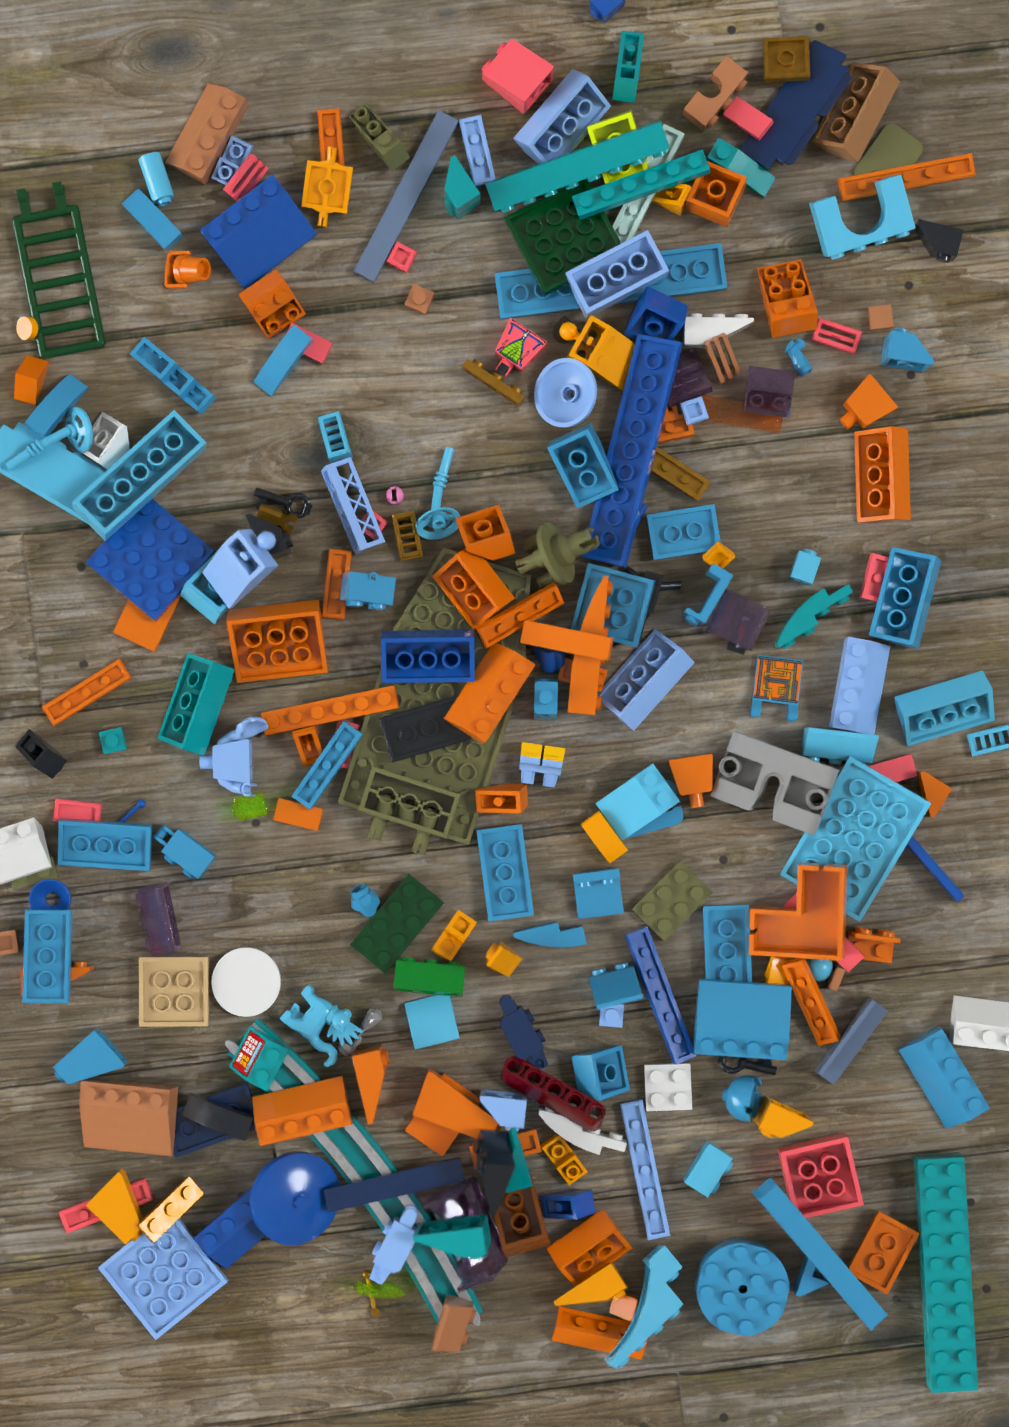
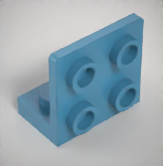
[572,868,624,919]

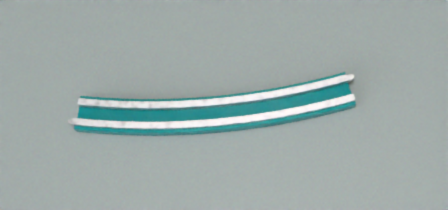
[225,1018,483,1326]

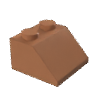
[432,1294,476,1352]

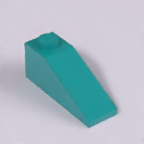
[612,30,644,103]
[706,138,776,198]
[506,1127,533,1194]

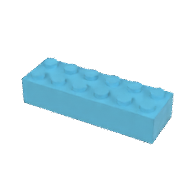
[72,410,207,541]

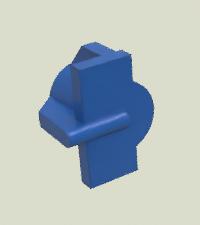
[533,645,568,673]

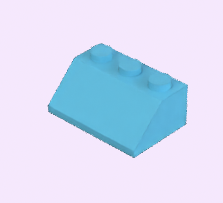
[800,727,879,765]

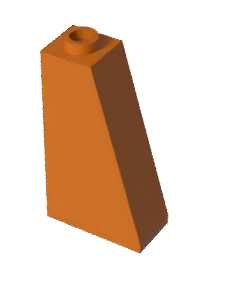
[412,1068,502,1139]

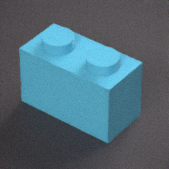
[683,1140,733,1197]

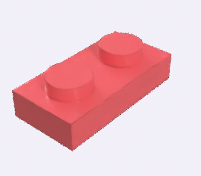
[859,553,889,603]

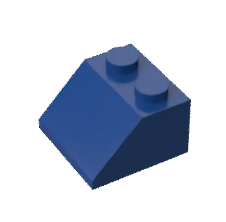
[623,286,688,340]

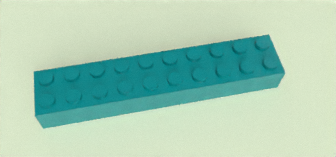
[913,1153,978,1393]

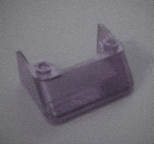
[423,1176,508,1292]

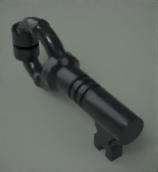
[254,487,313,519]
[717,1056,777,1076]

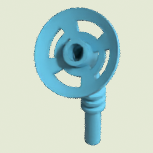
[5,407,93,471]
[416,447,460,540]

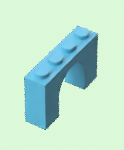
[809,174,915,260]

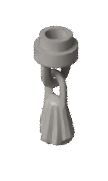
[337,1008,382,1056]

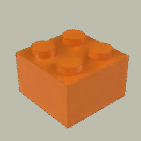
[685,161,747,227]

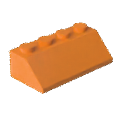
[854,426,911,523]
[444,643,535,744]
[252,1075,353,1146]

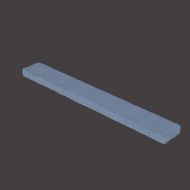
[354,110,459,283]

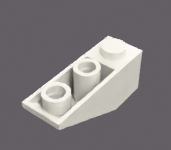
[683,313,754,349]

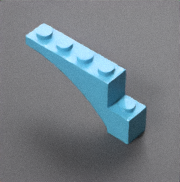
[604,1245,683,1368]

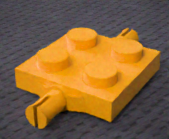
[301,147,353,227]

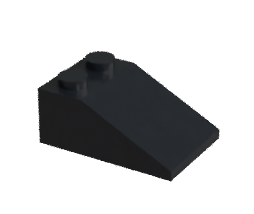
[473,1130,515,1215]

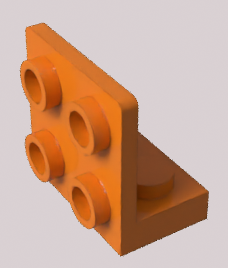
[847,926,901,963]

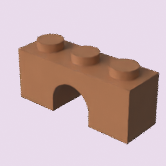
[682,56,748,132]

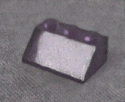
[135,882,182,957]

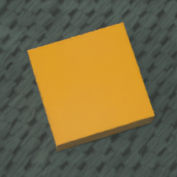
[702,541,735,569]

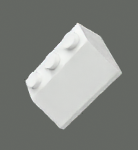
[0,817,52,885]
[948,995,1009,1051]

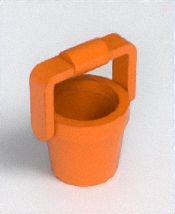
[164,251,211,289]

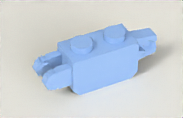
[370,1205,418,1285]

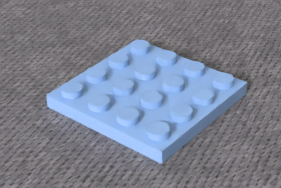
[98,1218,228,1340]

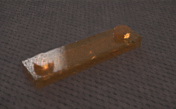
[693,393,784,434]

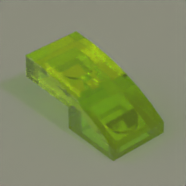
[353,1280,405,1299]

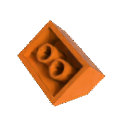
[432,548,515,631]
[547,1209,633,1287]

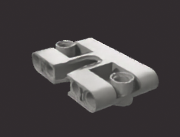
[710,731,839,835]

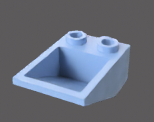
[202,529,278,609]

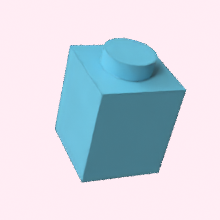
[788,549,821,586]

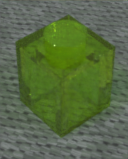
[232,792,269,821]

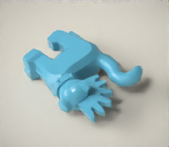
[280,984,363,1067]

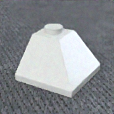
[80,412,130,470]

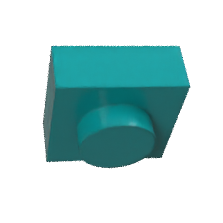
[99,727,128,755]

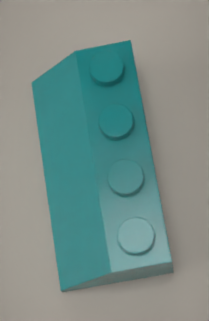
[157,653,235,756]

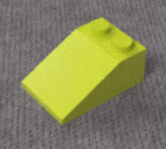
[587,110,649,184]

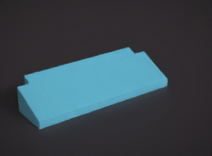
[0,422,107,524]

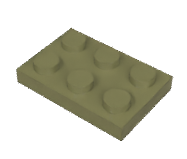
[631,860,713,941]

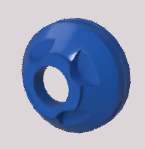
[29,879,72,910]

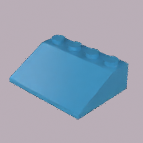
[693,979,792,1060]

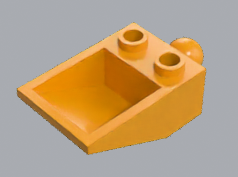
[559,315,635,392]

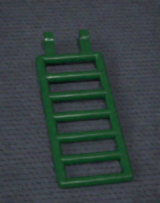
[12,181,106,359]

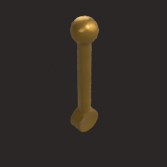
[362,1269,380,1317]

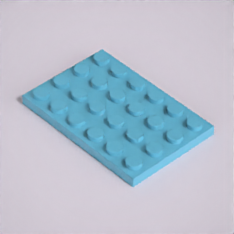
[780,756,931,922]

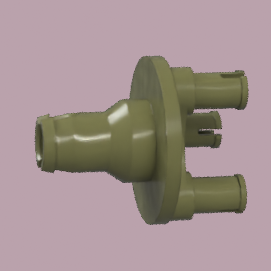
[516,522,599,589]

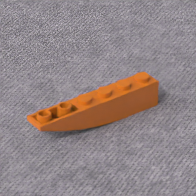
[568,576,613,715]

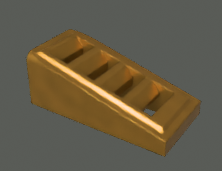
[392,511,423,561]

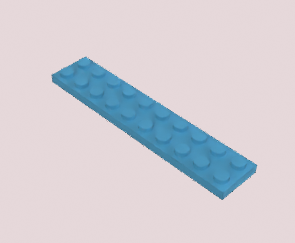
[495,243,728,320]

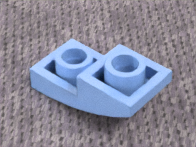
[211,136,254,185]

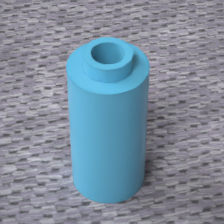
[138,152,175,207]

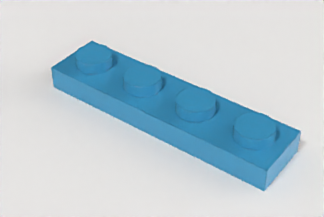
[291,721,364,810]

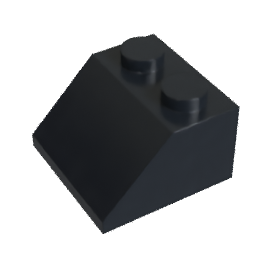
[245,514,294,560]

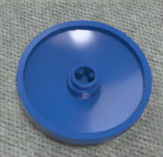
[250,1151,339,1245]

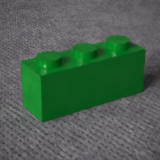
[393,957,465,997]

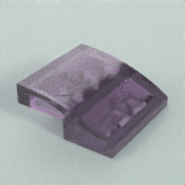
[668,348,713,407]
[706,589,770,652]

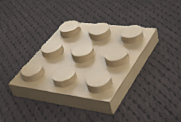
[139,956,209,1027]

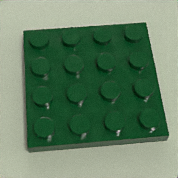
[504,179,621,296]

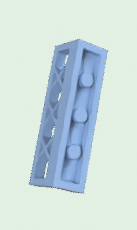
[321,457,385,555]

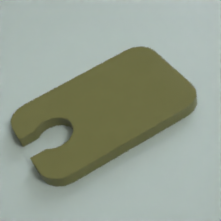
[853,124,923,176]

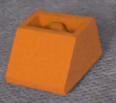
[238,269,306,339]

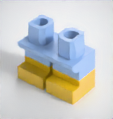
[519,742,566,787]

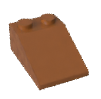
[494,1172,551,1258]

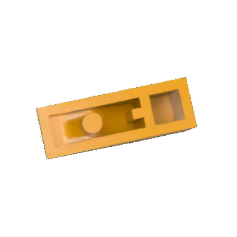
[553,1263,629,1306]

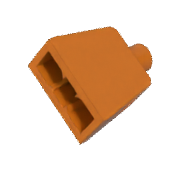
[839,374,898,429]
[667,754,713,808]

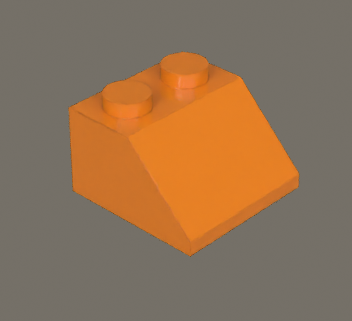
[455,504,515,561]

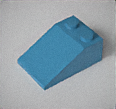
[547,422,619,509]
[588,962,643,1010]

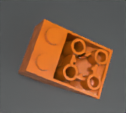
[757,259,818,338]

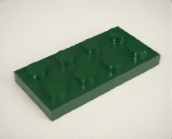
[350,874,444,974]

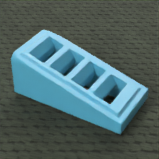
[317,411,353,463]
[967,723,1009,757]

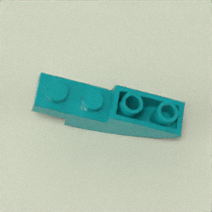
[775,584,853,650]

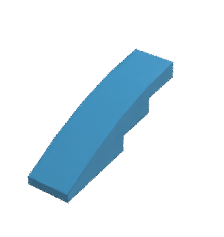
[130,337,216,415]

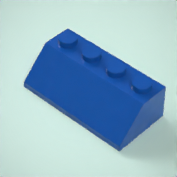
[381,630,475,683]
[194,1186,266,1269]

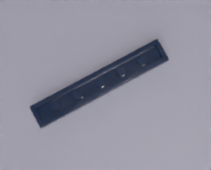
[324,1157,465,1213]

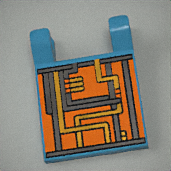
[750,655,803,722]

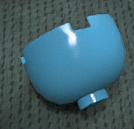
[722,1075,762,1123]

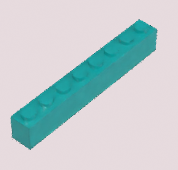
[486,120,670,213]

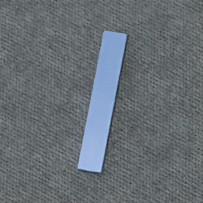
[620,1099,670,1240]

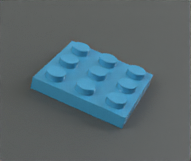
[571,563,655,648]

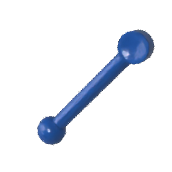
[118,799,146,823]

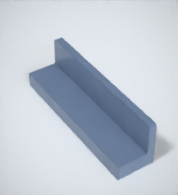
[814,996,888,1085]

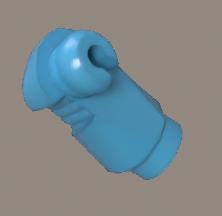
[785,337,813,377]

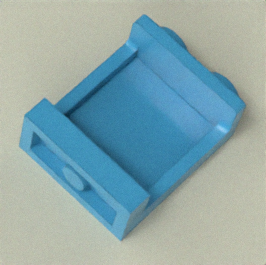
[682,563,733,627]

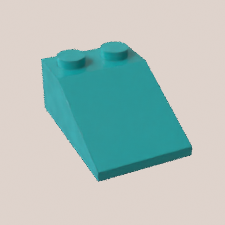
[412,1214,491,1260]

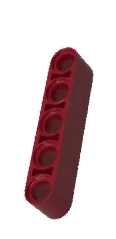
[501,1057,606,1131]

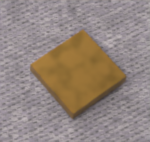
[763,36,810,83]

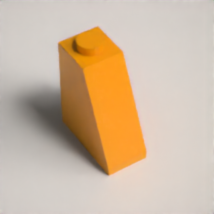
[86,1168,143,1245]

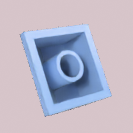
[480,1089,527,1131]

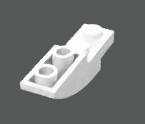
[538,1107,627,1155]

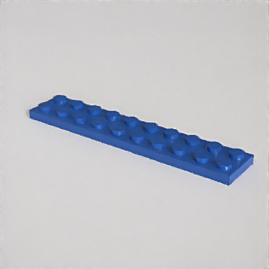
[581,334,683,567]

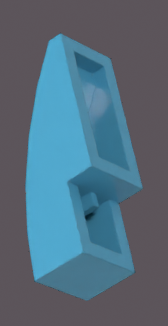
[122,188,183,252]
[254,325,313,397]
[25,374,88,438]
[513,921,587,947]

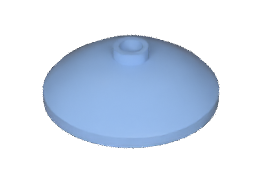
[534,358,597,428]

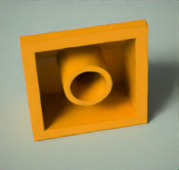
[755,1096,814,1139]

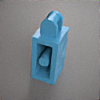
[153,824,217,879]

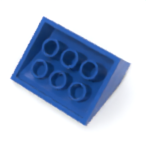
[200,174,317,289]

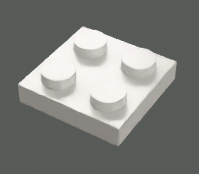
[644,1062,692,1111]

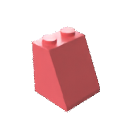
[482,39,554,115]

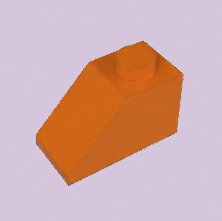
[475,783,528,814]

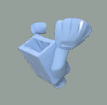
[199,717,268,797]

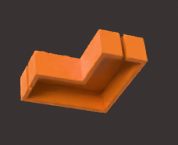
[749,862,848,961]

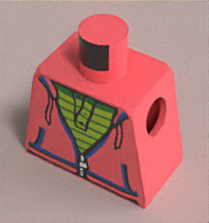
[495,318,547,377]

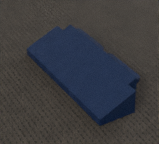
[739,40,851,172]

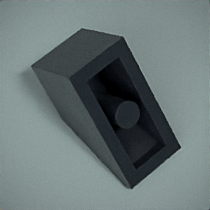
[914,219,963,263]
[15,729,67,779]

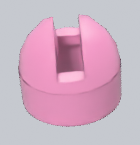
[385,486,404,505]

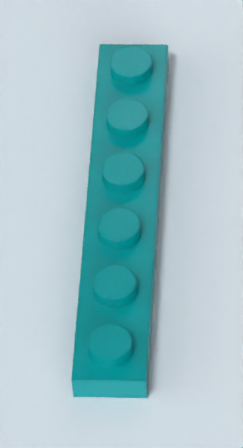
[572,149,710,220]

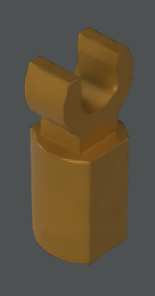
[256,503,298,533]

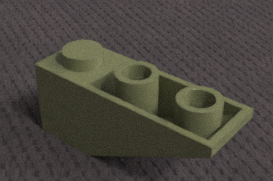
[348,102,410,171]

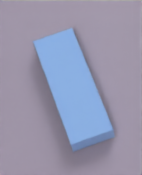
[459,115,496,187]

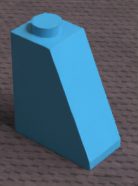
[53,1028,128,1084]

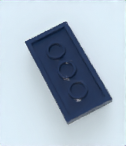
[173,1082,256,1158]

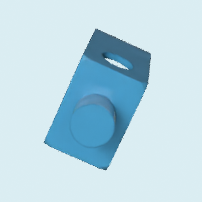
[533,677,558,721]

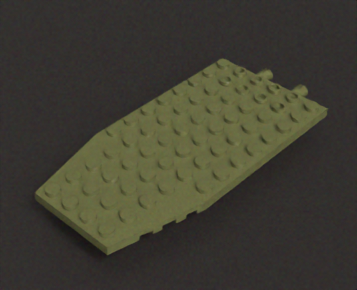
[338,548,531,855]

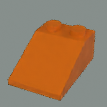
[352,1044,390,1125]

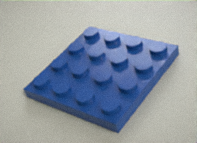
[86,499,215,622]

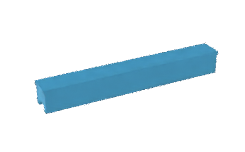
[752,1177,888,1331]

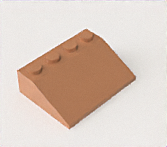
[79,1078,178,1156]

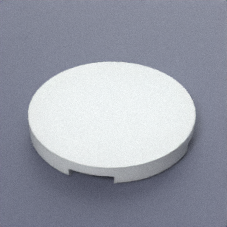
[212,947,281,1017]

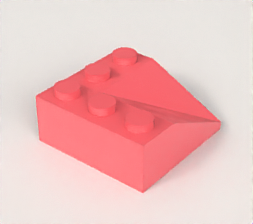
[777,1132,864,1218]

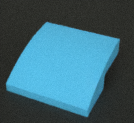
[404,995,460,1049]

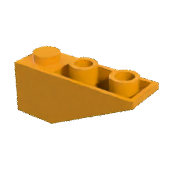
[486,941,523,977]

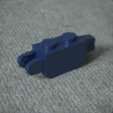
[500,994,548,1070]

